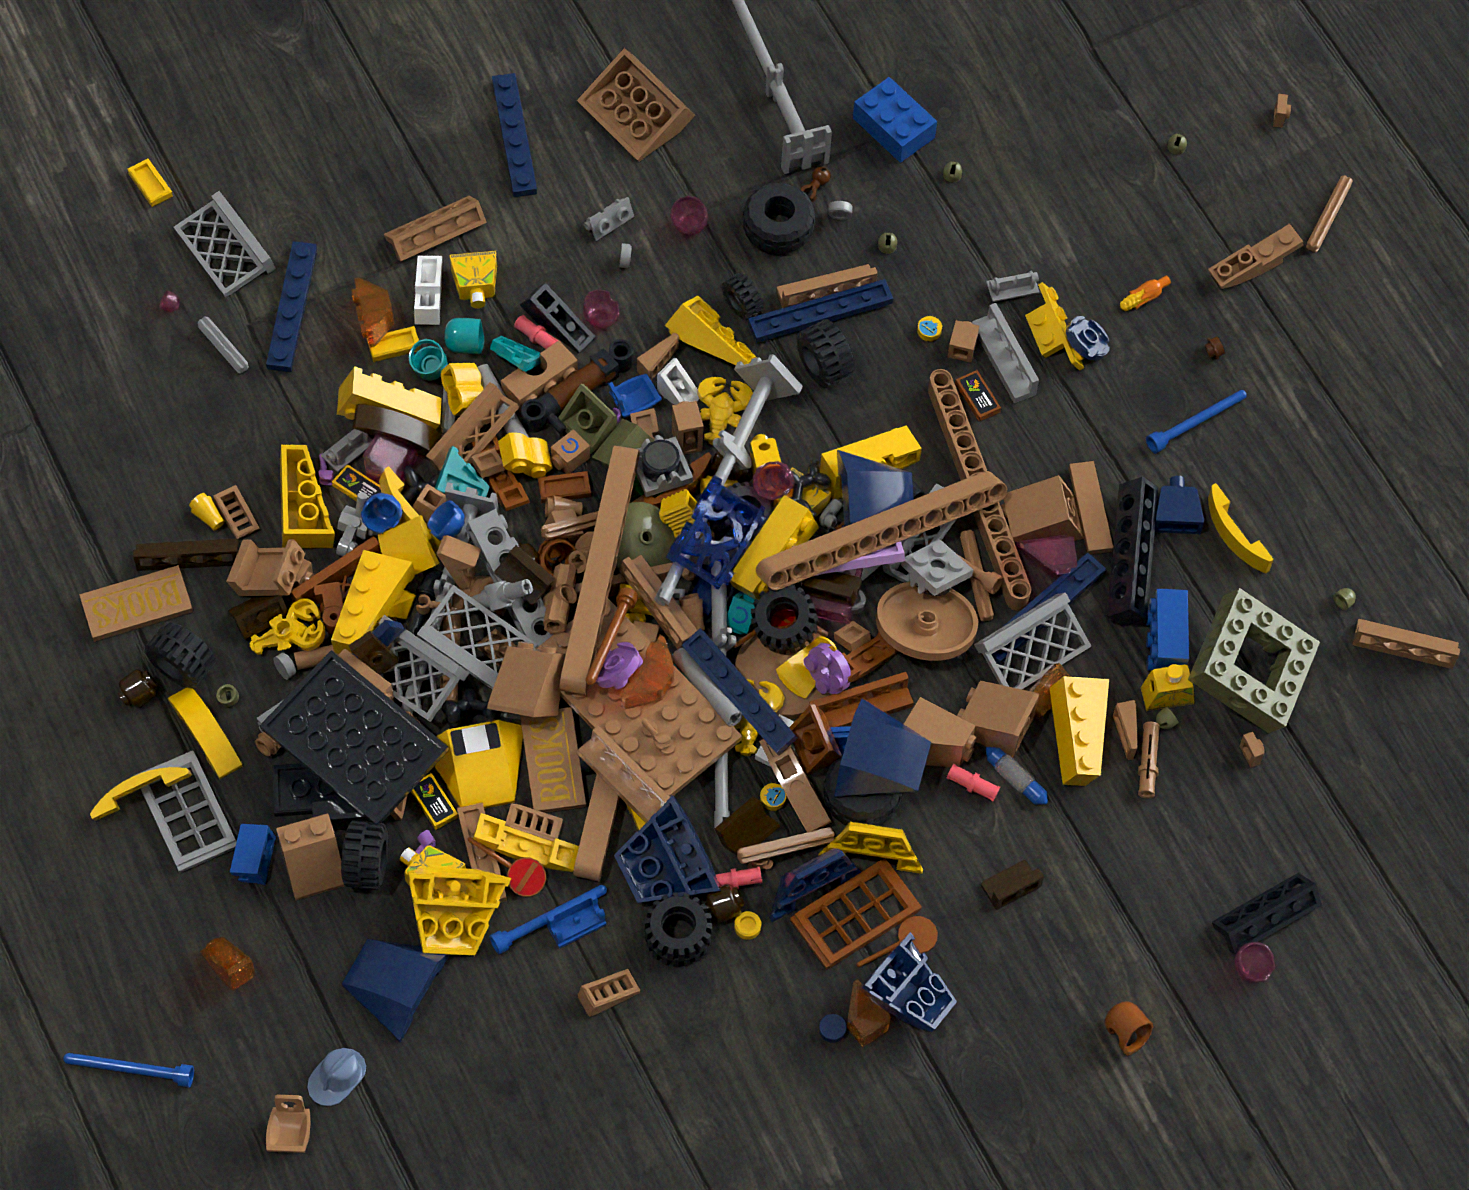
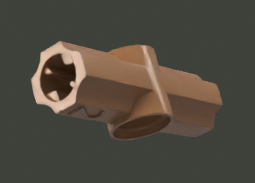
[543,563,577,634]

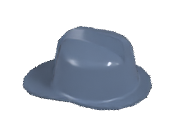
[307,1048,366,1106]

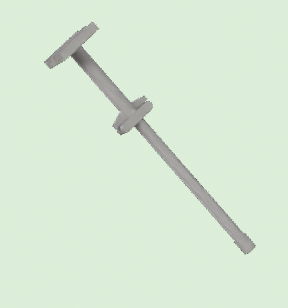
[732,0,832,174]
[654,354,803,606]
[401,482,500,714]
[688,533,752,830]

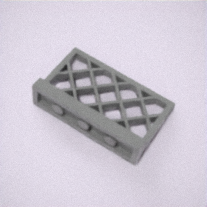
[174,191,276,297]
[417,585,538,690]
[974,592,1091,690]
[379,615,469,722]

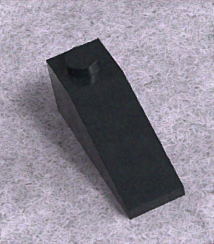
[520,283,595,353]

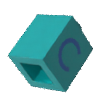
[727,591,755,634]

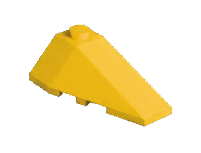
[665,296,757,365]

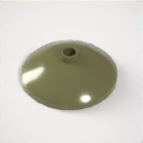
[616,502,676,571]

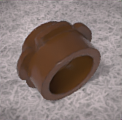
[1204,336,1225,360]

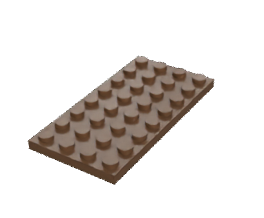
[536,599,742,797]

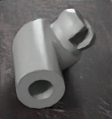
[819,499,842,527]

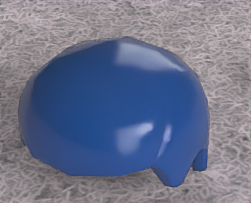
[361,493,403,533]
[427,500,465,541]

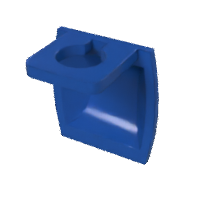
[608,373,662,418]

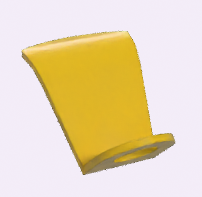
[776,636,837,698]

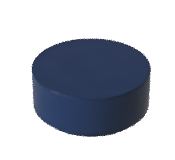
[819,1014,846,1043]

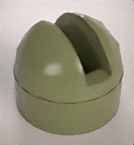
[1167,134,1187,155]
[943,161,962,182]
[878,233,898,254]
[1333,588,1356,610]
[216,684,239,707]
[1156,707,1179,730]

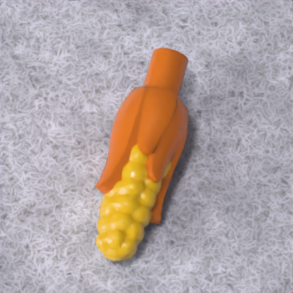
[1120,275,1171,311]

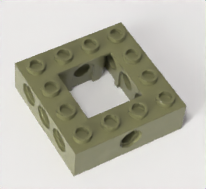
[1188,588,1320,733]

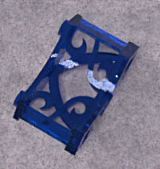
[666,474,766,590]

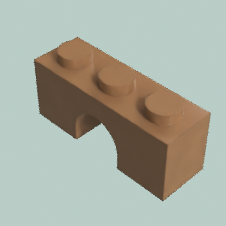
[501,341,578,413]

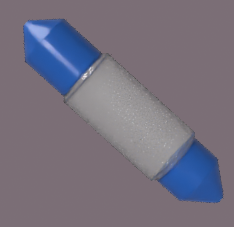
[986,747,1047,805]

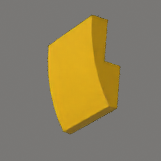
[378,515,439,575]

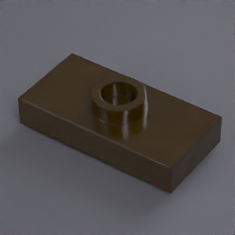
[349,631,399,675]

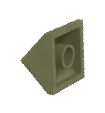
[558,384,617,454]
[592,419,654,469]

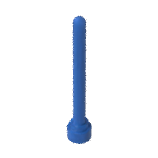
[1146,390,1247,454]
[489,885,607,954]
[63,1053,194,1087]

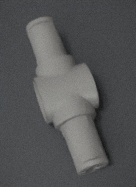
[467,579,533,612]

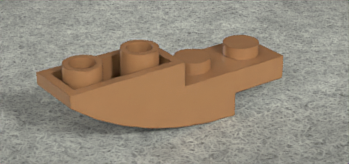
[1208,224,1303,289]
[759,739,831,832]

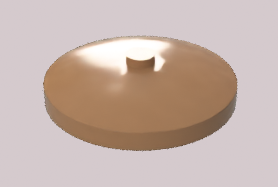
[876,582,978,661]
[735,633,832,719]

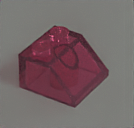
[363,434,418,485]
[1015,534,1077,574]

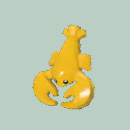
[697,377,753,445]
[250,598,325,655]
[733,679,784,756]

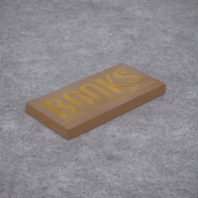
[79,565,193,642]
[520,707,586,813]

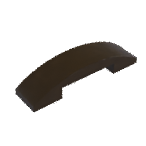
[352,404,443,456]

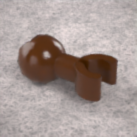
[800,166,831,203]

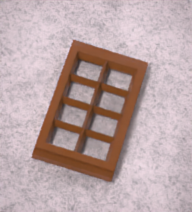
[790,858,922,969]

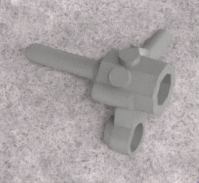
[336,492,389,557]

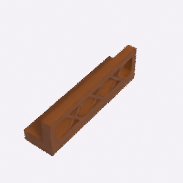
[291,536,382,624]
[808,672,914,727]

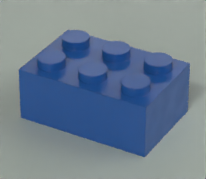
[853,77,937,163]
[1146,589,1189,671]

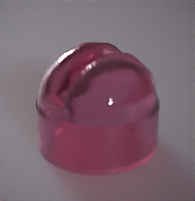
[160,290,180,312]

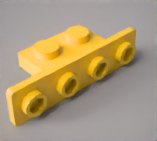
[1025,282,1084,370]

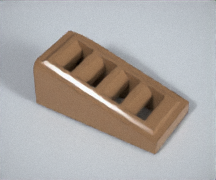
[637,333,679,380]
[213,485,259,539]
[1113,700,1137,760]
[505,803,563,842]
[578,969,640,1017]

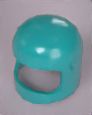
[444,318,484,354]
[409,339,448,381]

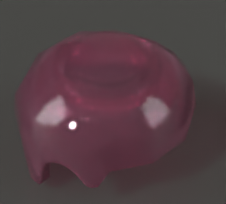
[670,195,709,236]
[583,289,620,328]
[753,461,794,500]
[1234,942,1275,982]

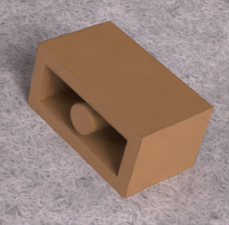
[672,401,703,455]

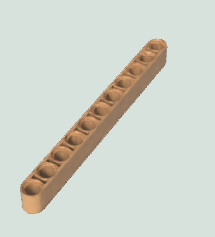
[928,369,1031,611]
[560,445,640,694]
[756,471,1007,590]
[573,620,660,881]

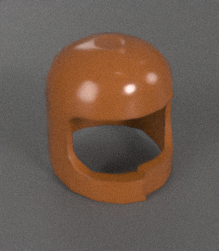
[538,537,576,576]
[1104,1001,1153,1056]

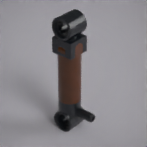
[521,339,633,434]

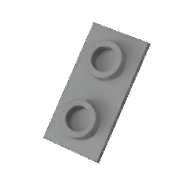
[584,197,634,241]
[986,271,1039,302]
[321,429,375,473]

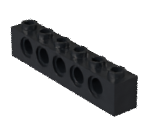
[1107,477,1158,627]

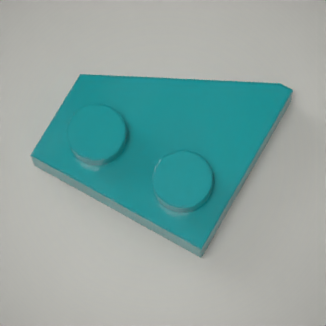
[490,336,540,372]
[435,446,490,497]

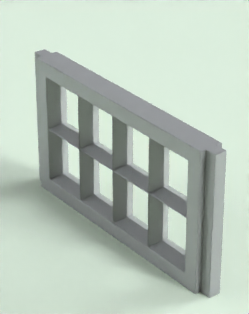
[136,751,236,873]

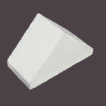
[657,358,700,405]

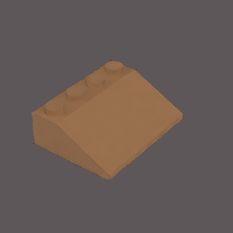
[577,48,695,161]

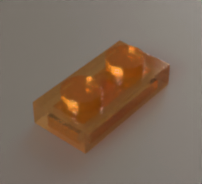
[1029,663,1071,717]

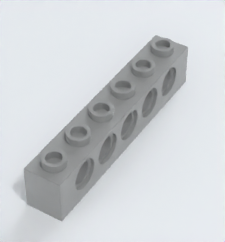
[466,509,555,648]

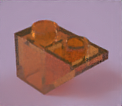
[847,979,890,1048]

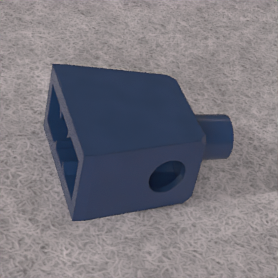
[1155,476,1204,534]

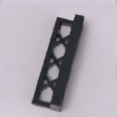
[1212,873,1322,955]

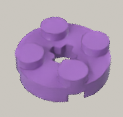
[596,642,643,689]
[803,643,851,694]

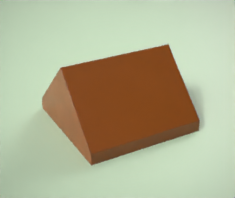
[789,704,841,775]

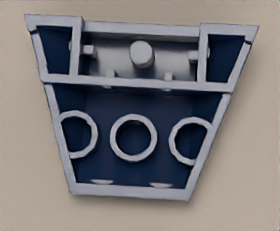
[837,450,914,528]
[834,698,931,798]
[614,795,721,903]
[769,848,861,922]
[859,932,957,1032]
[342,939,450,1042]

